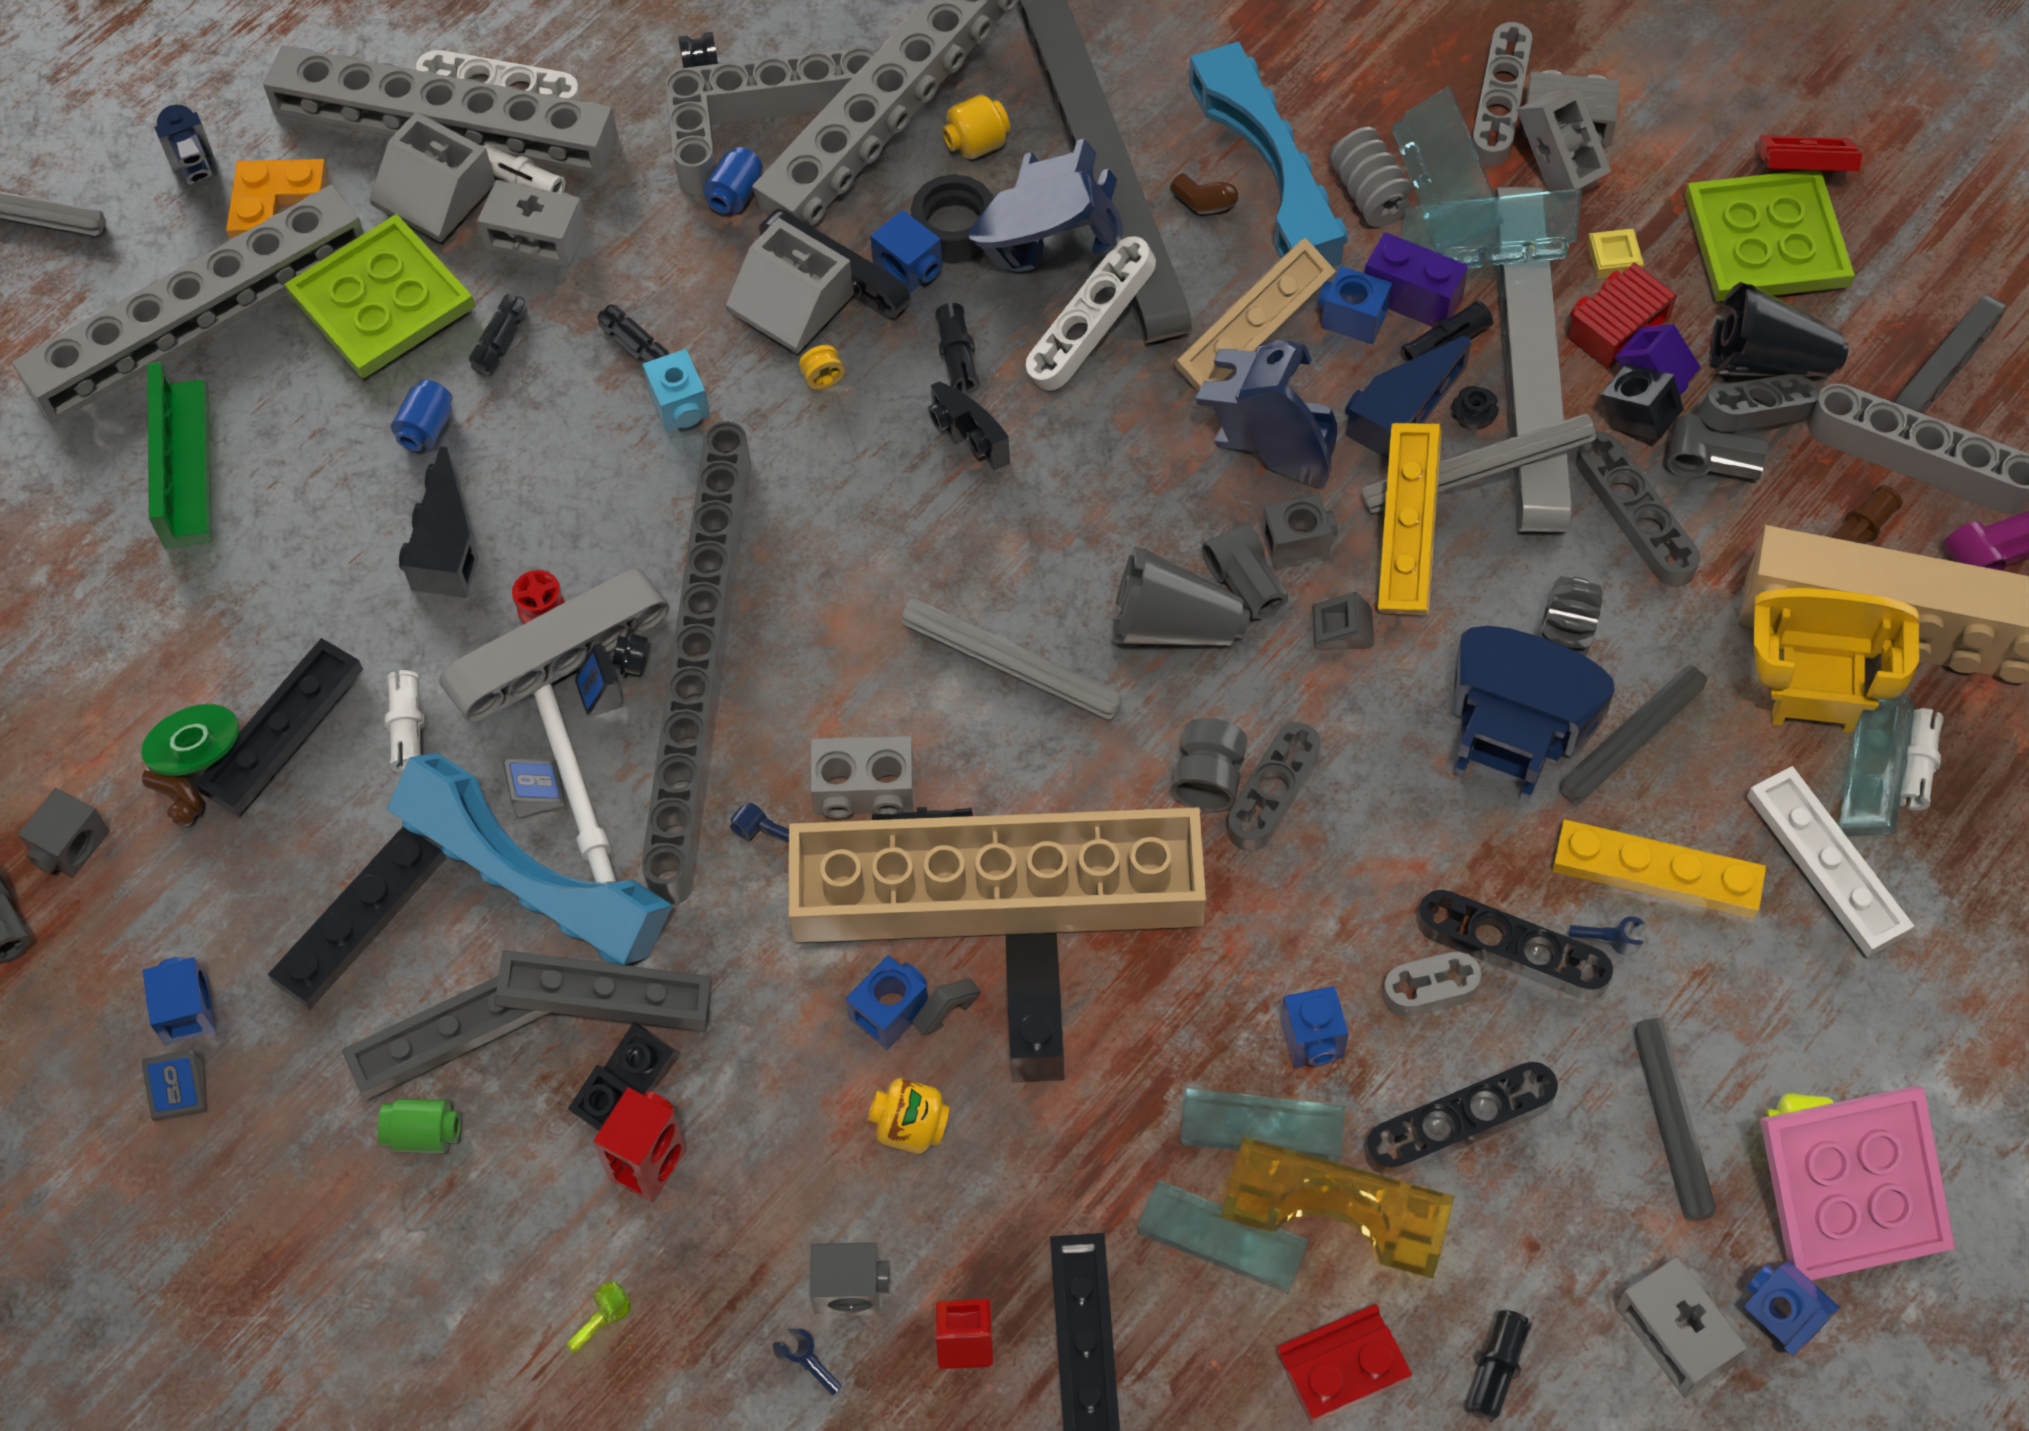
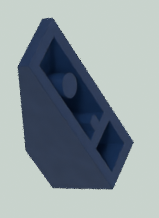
[1345,336,1472,459]

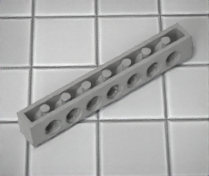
[752,0,1019,225]
[263,45,618,176]
[12,184,364,424]

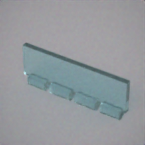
[1392,86,1505,253]
[1402,188,1582,268]

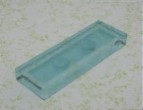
[1839,696,1915,837]
[1181,1088,1345,1162]
[1137,1180,1309,1295]

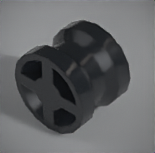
[678,31,718,68]

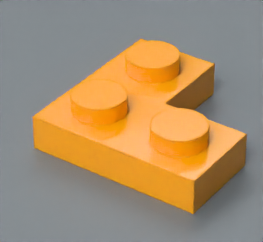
[226,159,328,239]

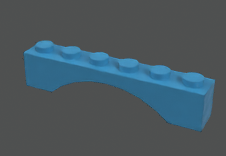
[1189,41,1348,267]
[387,753,673,965]

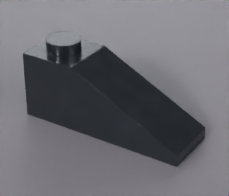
[1005,933,1064,1083]

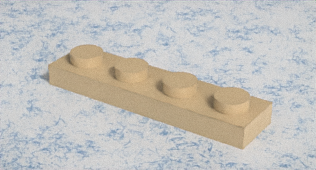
[1173,237,1336,392]

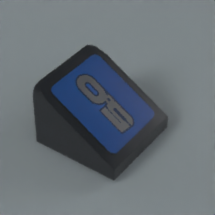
[575,643,623,717]

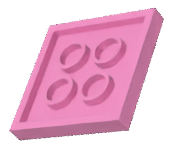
[1760,1085,1955,1281]

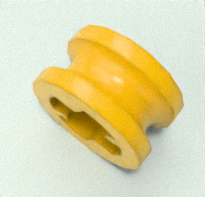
[799,345,845,390]

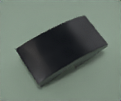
[928,381,1010,471]
[568,1023,680,1131]

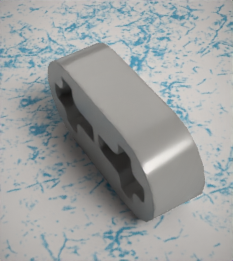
[1382,952,1481,1017]

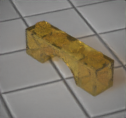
[1221,1136,1455,1279]

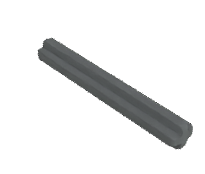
[1560,665,1707,804]
[1634,1018,1716,1222]

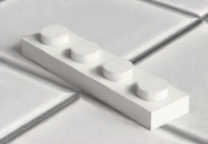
[1747,766,1915,958]

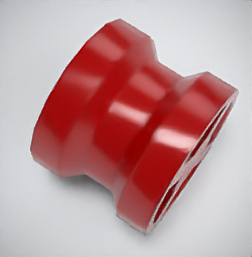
[512,570,565,624]

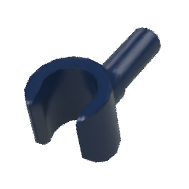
[730,803,789,843]
[1569,916,1645,956]
[773,1329,842,1396]

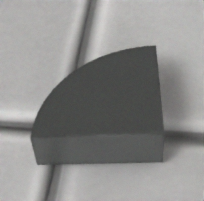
[912,978,981,1035]

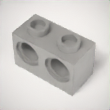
[810,735,914,819]

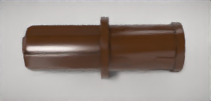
[1831,485,1903,544]

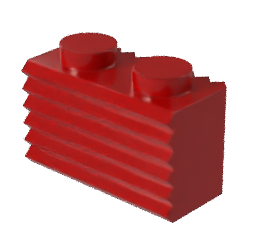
[1568,262,1677,369]

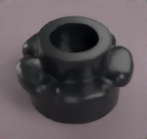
[1452,386,1499,430]
[612,629,648,676]

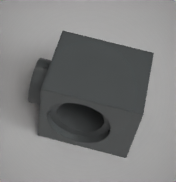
[1262,494,1338,570]
[17,787,110,878]
[810,1243,890,1314]

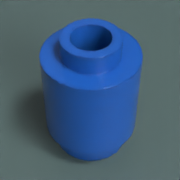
[703,147,763,214]
[391,380,453,451]

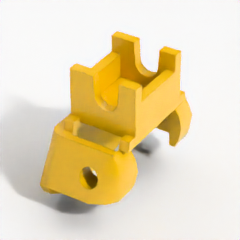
[1754,588,1919,733]

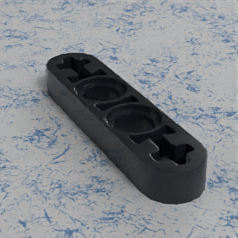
[759,209,911,319]
[1417,890,1613,1000]
[1365,1062,1558,1177]

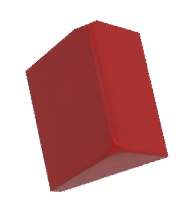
[936,1299,993,1369]

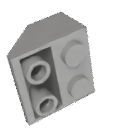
[370,112,495,242]
[726,218,854,354]

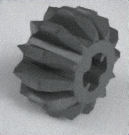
[1539,576,1603,656]

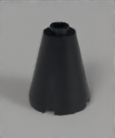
[1710,282,1849,377]

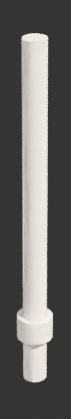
[534,683,617,883]

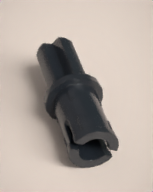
[1467,1310,1532,1422]

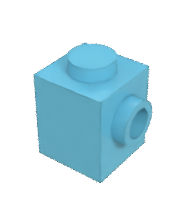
[642,349,710,432]

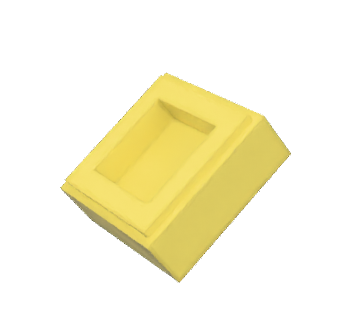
[1587,228,1644,279]

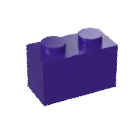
[1364,232,1469,327]

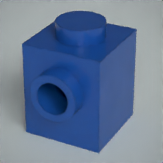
[1280,986,1349,1068]

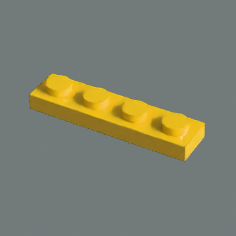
[1378,423,1442,615]
[1552,819,1766,919]

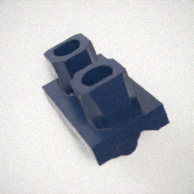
[154,104,214,185]

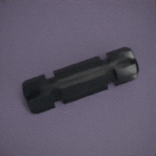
[469,294,527,375]
[597,304,669,364]

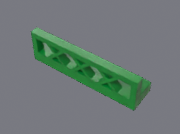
[147,362,212,549]

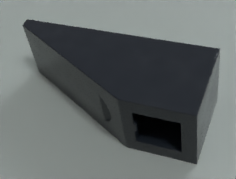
[399,446,479,598]

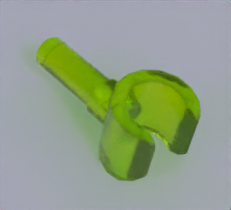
[565,1281,631,1354]

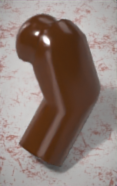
[1170,173,1238,215]
[142,768,203,827]

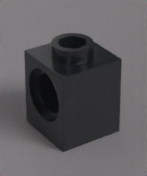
[1601,364,1684,440]

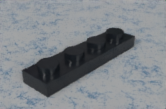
[195,638,363,816]
[267,826,446,1010]
[1050,1233,1120,1431]

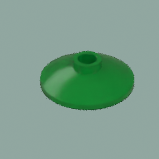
[141,704,239,776]

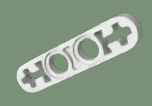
[416,50,581,101]
[1025,236,1156,391]

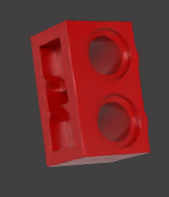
[593,1087,687,1203]

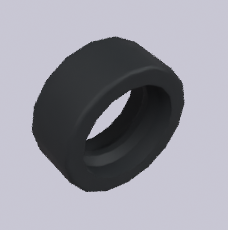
[911,174,993,263]

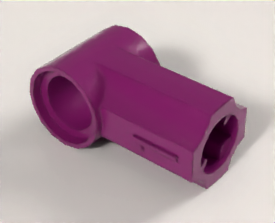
[1943,511,2029,571]

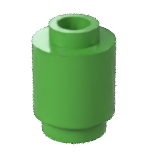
[378,1099,460,1154]

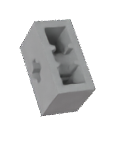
[1516,88,1612,192]
[477,180,587,267]
[1616,1256,1748,1399]

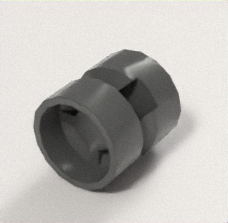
[1171,718,1248,811]

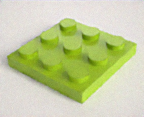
[1685,170,1855,302]
[284,213,476,379]

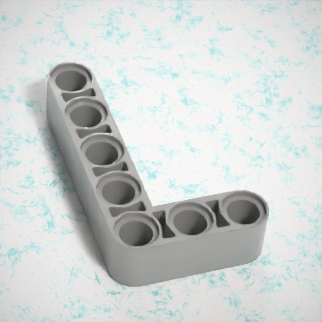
[665,47,875,195]

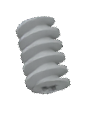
[1328,126,1412,227]

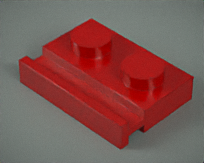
[1758,135,1862,172]
[1276,1303,1413,1425]

